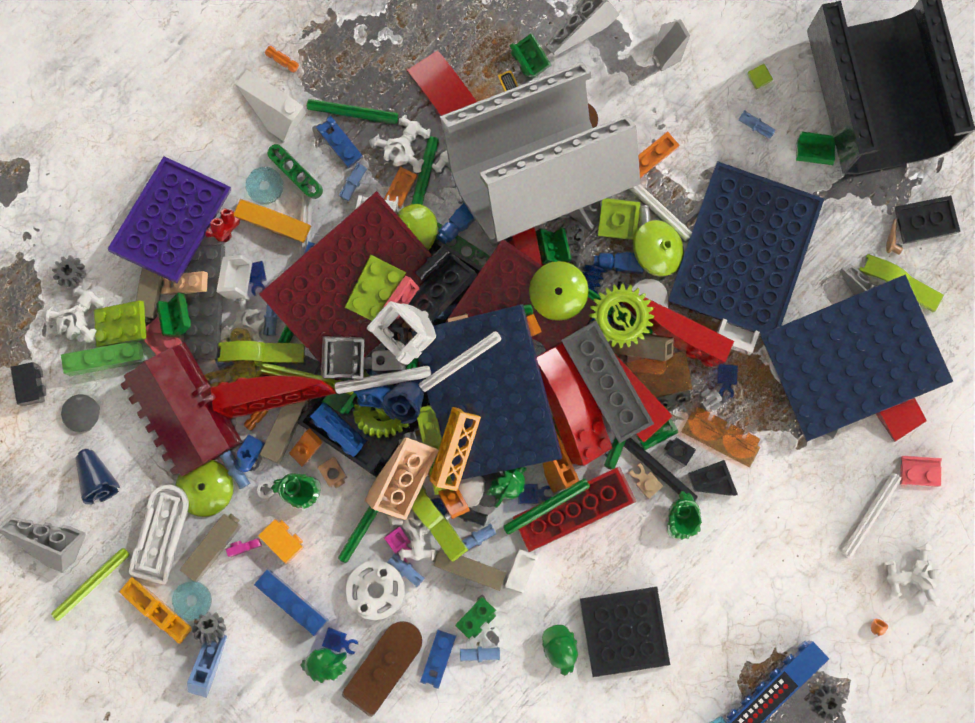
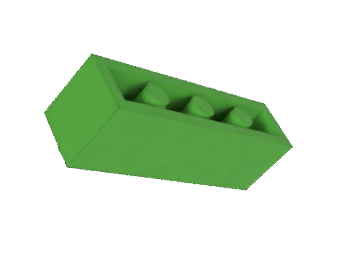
[61,341,145,376]

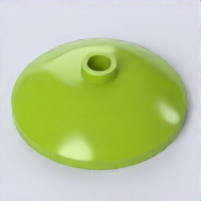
[396,204,437,250]
[633,220,684,277]
[529,261,588,320]
[175,460,234,517]

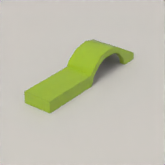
[859,254,944,312]
[218,341,305,364]
[417,406,454,495]
[412,485,468,562]

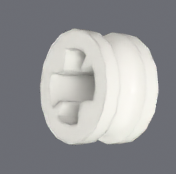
[257,481,275,499]

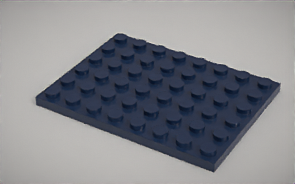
[668,161,825,335]
[760,274,954,442]
[411,304,562,481]

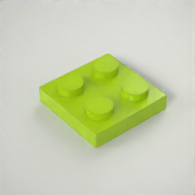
[598,198,640,240]

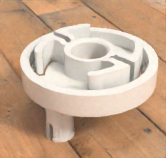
[346,561,405,620]

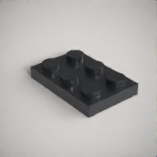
[894,195,961,244]

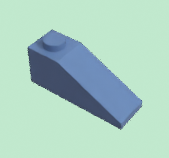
[187,635,227,698]

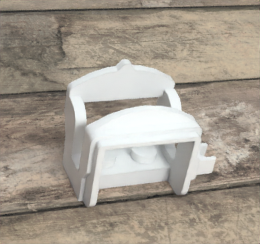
[367,301,436,365]

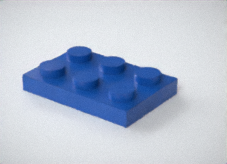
[310,402,366,457]

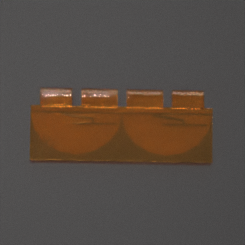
[681,407,760,468]

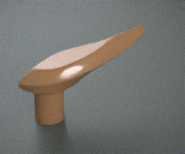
[886,219,903,255]

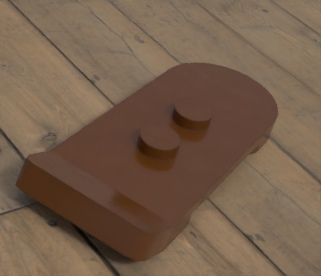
[342,621,422,717]

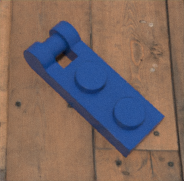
[316,116,363,168]
[420,630,456,689]

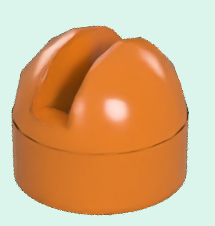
[871,619,888,636]

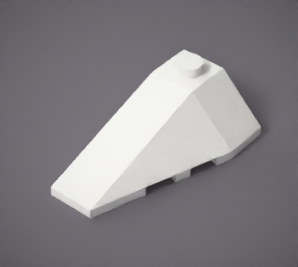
[236,70,306,142]

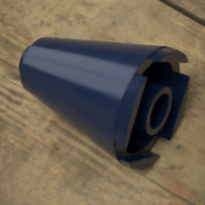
[382,378,424,424]
[75,449,120,505]

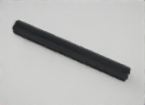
[624,437,698,501]

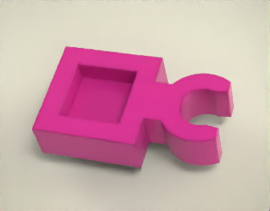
[384,526,412,562]
[226,538,262,557]

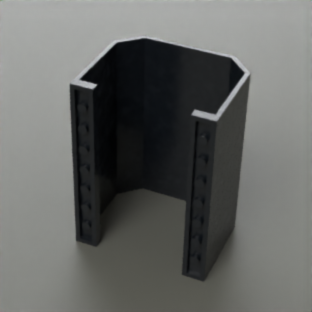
[807,0,975,175]

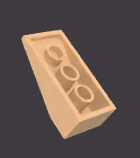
[364,437,439,520]

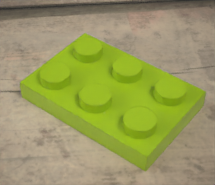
[345,255,406,321]
[94,300,146,347]

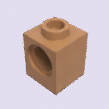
[317,457,348,488]

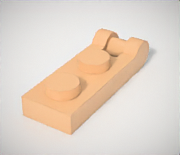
[161,271,208,295]

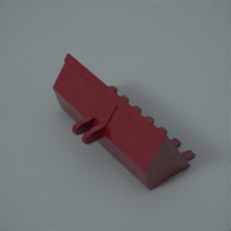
[120,342,243,477]

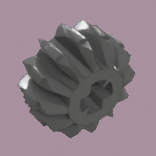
[52,255,86,288]
[192,611,226,646]
[812,685,847,720]

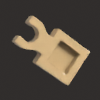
[629,463,663,499]

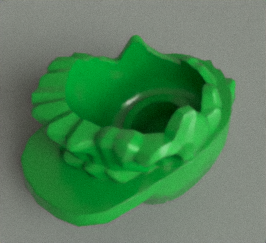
[486,467,527,508]
[271,473,321,509]
[667,491,702,540]
[542,624,578,676]
[300,648,347,683]

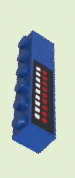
[725,640,829,723]

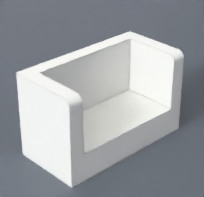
[217,255,252,299]
[717,319,760,355]
[505,549,538,593]

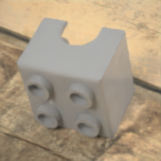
[321,336,364,379]

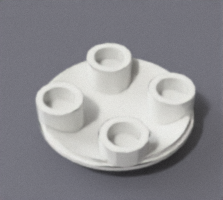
[458,476,485,507]

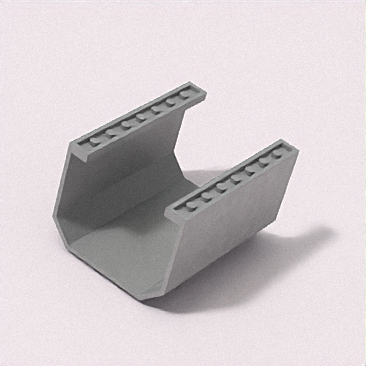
[440,62,640,244]

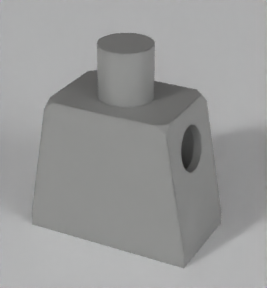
[363,350,407,374]

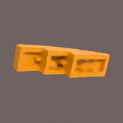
[234,199,311,243]
[119,577,192,644]

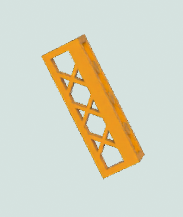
[429,407,481,491]

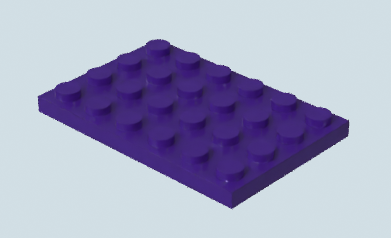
[108,156,231,283]

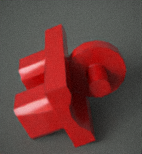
[205,208,240,242]

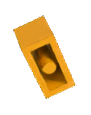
[258,519,304,564]

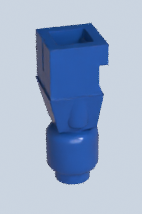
[437,202,475,244]
[594,252,644,274]

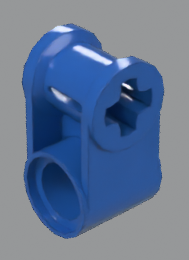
[353,385,391,408]
[234,435,265,472]

